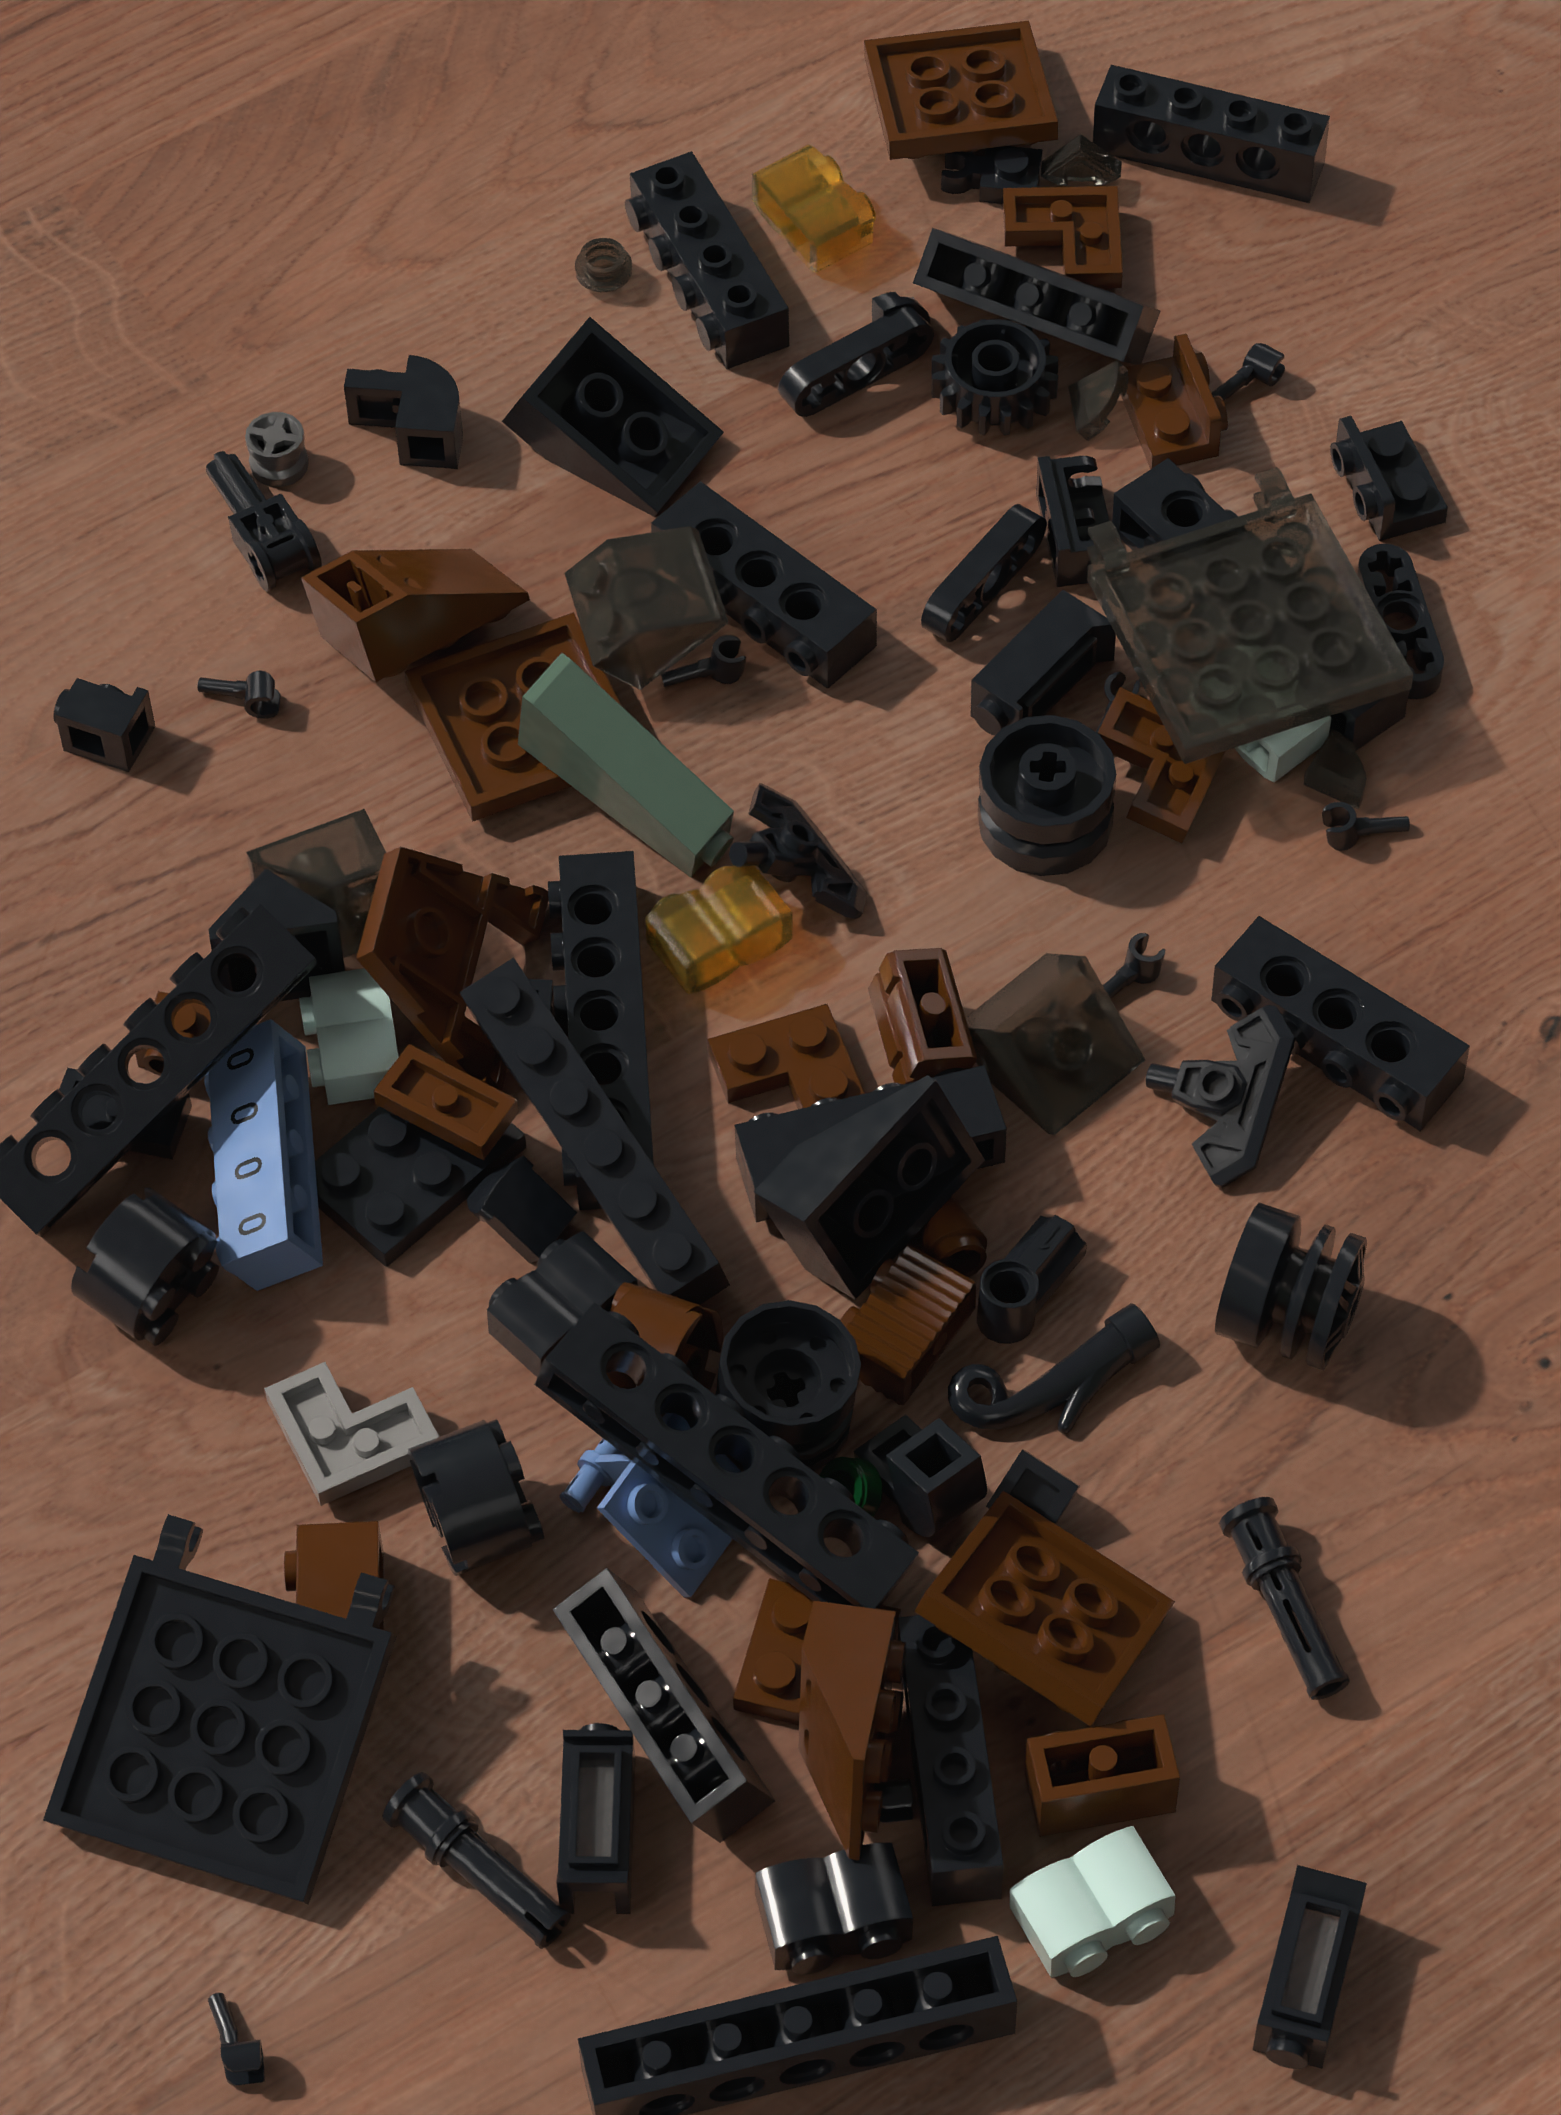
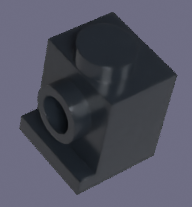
[53,678,156,772]

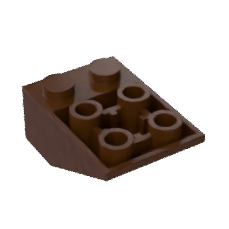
[301,549,530,682]
[798,1601,906,1860]

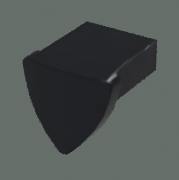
[467,1155,577,1263]

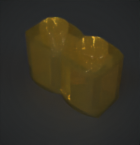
[752,144,876,273]
[646,866,793,994]

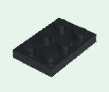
[315,1107,526,1267]

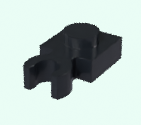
[941,146,1043,204]

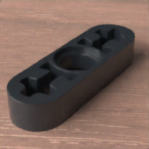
[778,306,934,417]
[921,504,1047,642]
[1356,544,1444,699]

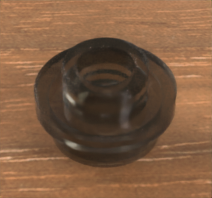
[575,238,632,292]

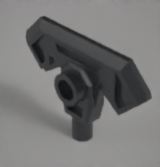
[729,783,867,919]
[1146,1005,1296,1188]

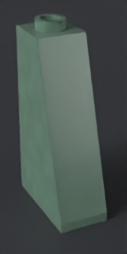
[518,653,734,877]

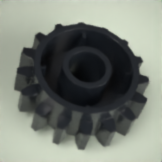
[931,319,1059,436]

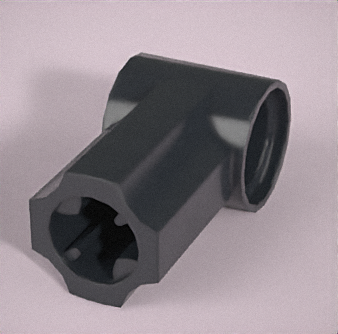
[977,1214,1087,1344]

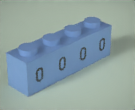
[204,1019,323,1291]

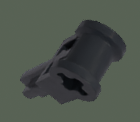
[206,451,322,592]

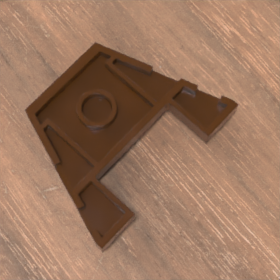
[356,846,549,1091]

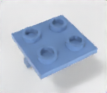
[560,1413,742,1597]

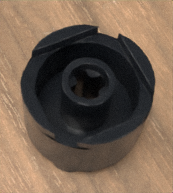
[71,1187,219,1346]
[408,1419,544,1576]

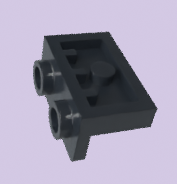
[1330,415,1448,541]

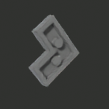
[264,1362,439,1506]

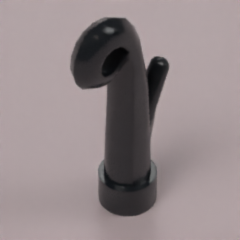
[948,1303,1160,1434]

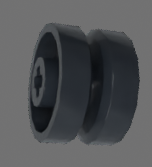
[978,715,1117,876]

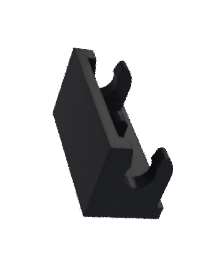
[1036,456,1122,587]

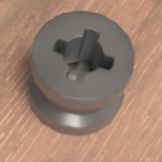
[245,412,308,487]

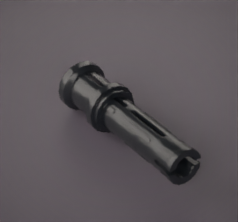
[1219,1497,1350,1700]
[382,1772,571,1949]

